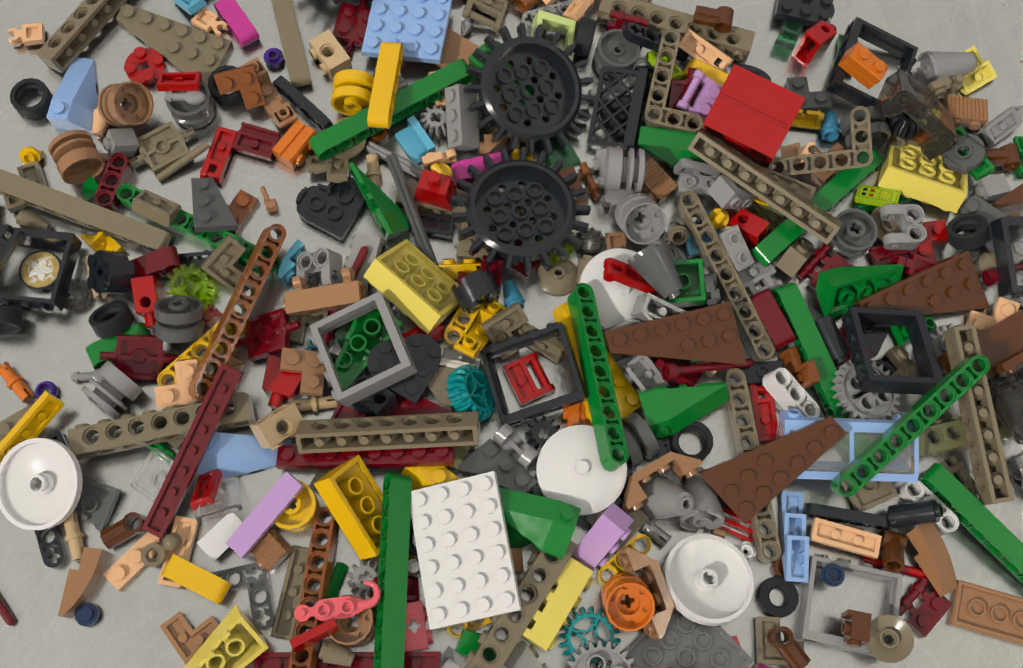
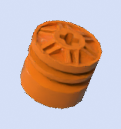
[602,572,655,631]

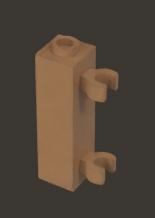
[283,267,367,316]

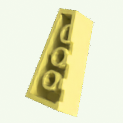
[521,557,594,652]
[184,605,269,668]

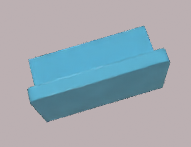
[395,115,436,165]

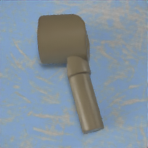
[892,136,919,148]

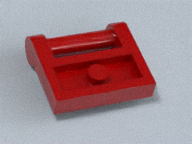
[502,352,556,406]

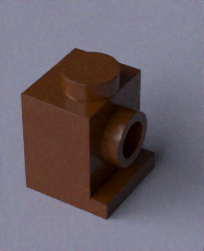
[841,609,872,648]

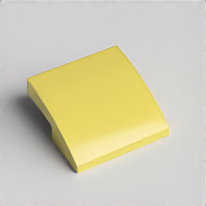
[959,45,998,96]

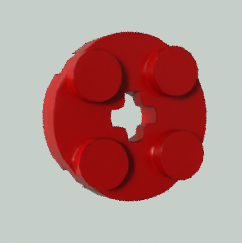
[124,47,166,87]

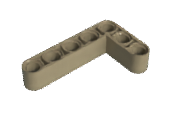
[643,28,703,133]
[768,106,873,176]

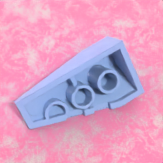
[46,57,98,134]
[197,432,292,482]

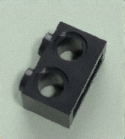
[346,373,398,417]

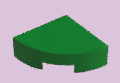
[82,176,99,203]

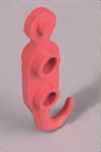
[294,580,381,622]

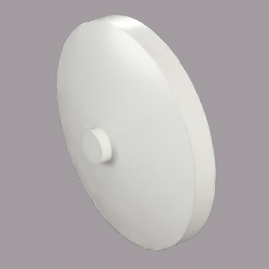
[578,248,661,329]
[536,425,627,516]
[0,438,83,531]
[663,534,754,626]

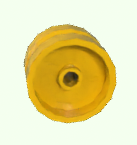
[331,69,374,116]
[274,481,320,534]

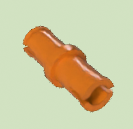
[0,362,35,403]

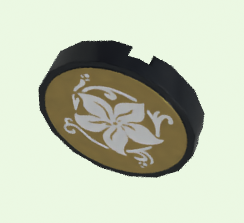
[19,250,61,292]

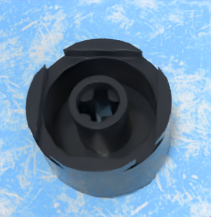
[87,250,135,294]
[451,267,501,315]

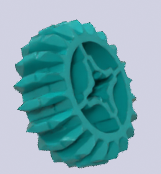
[446,364,496,422]
[558,606,621,668]

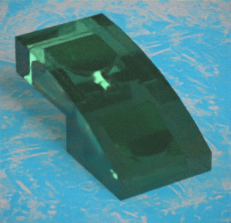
[775,20,803,51]

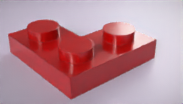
[910,219,948,260]

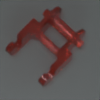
[202,304,223,330]

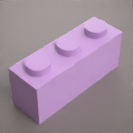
[572,502,634,571]

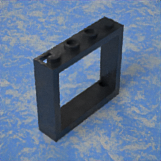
[825,17,918,120]
[990,216,1023,299]
[0,226,82,313]
[842,307,943,395]
[480,322,588,426]

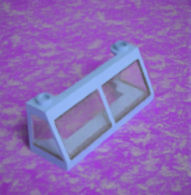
[776,408,919,482]

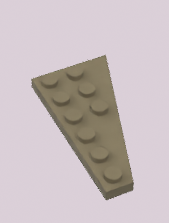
[116,3,233,90]

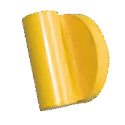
[19,146,44,165]
[430,163,452,177]
[708,208,729,229]

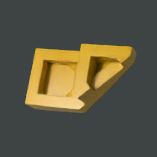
[79,232,125,252]

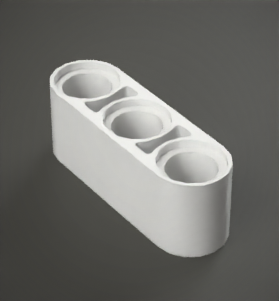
[762,368,820,417]
[898,480,959,535]

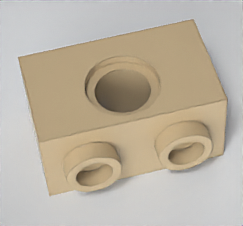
[309,29,352,80]
[249,402,303,450]

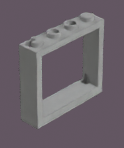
[309,291,418,407]
[796,553,903,656]

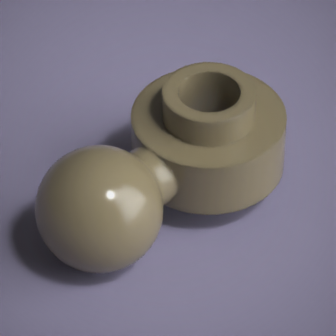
[141,533,182,567]

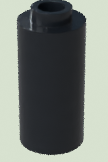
[815,315,850,365]
[887,499,943,528]

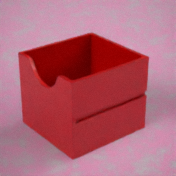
[703,64,805,167]

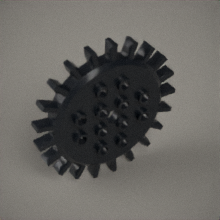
[464,22,595,157]
[451,147,591,275]

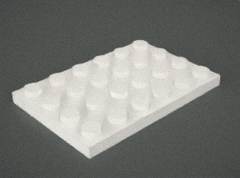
[411,471,522,630]

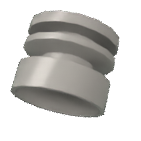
[604,146,647,193]
[615,192,666,245]
[81,361,143,419]

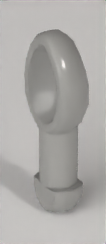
[165,91,206,105]
[71,368,103,383]

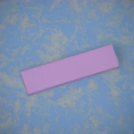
[226,471,305,558]

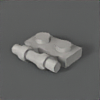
[736,260,783,297]

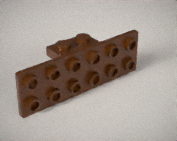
[937,309,1023,380]

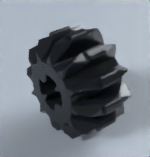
[886,107,924,140]
[525,416,560,450]

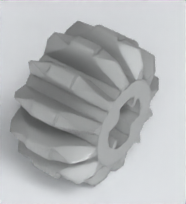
[419,104,447,140]
[347,559,379,598]

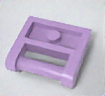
[676,70,722,123]

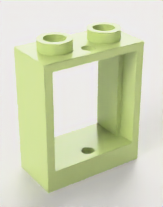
[526,10,576,61]

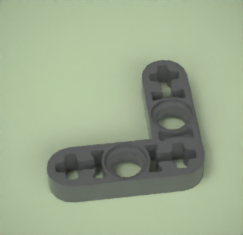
[212,563,275,630]

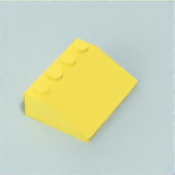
[878,136,968,213]
[363,239,459,334]

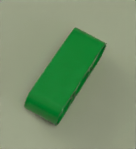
[85,322,150,370]

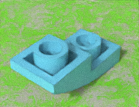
[277,239,306,286]

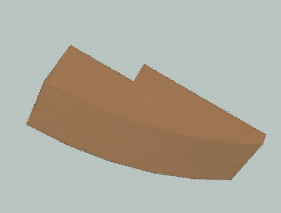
[906,523,958,597]
[58,547,109,618]

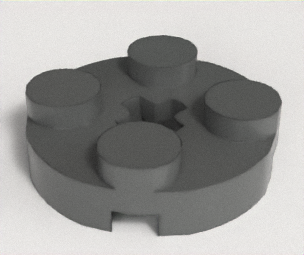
[942,134,985,174]
[704,273,720,307]

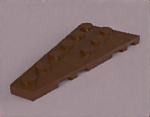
[855,250,990,315]
[604,301,747,365]
[698,416,847,524]

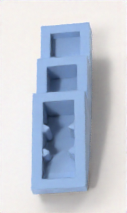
[779,491,809,583]

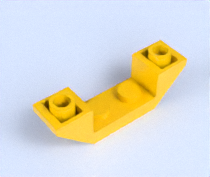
[454,301,507,361]

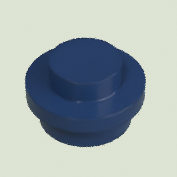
[821,563,845,587]
[75,602,99,626]

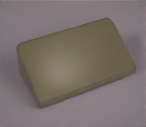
[132,189,181,227]

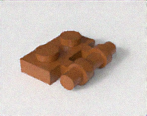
[558,162,602,205]

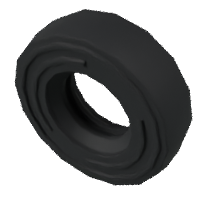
[757,576,799,618]

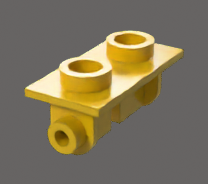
[791,109,824,130]
[438,257,481,280]

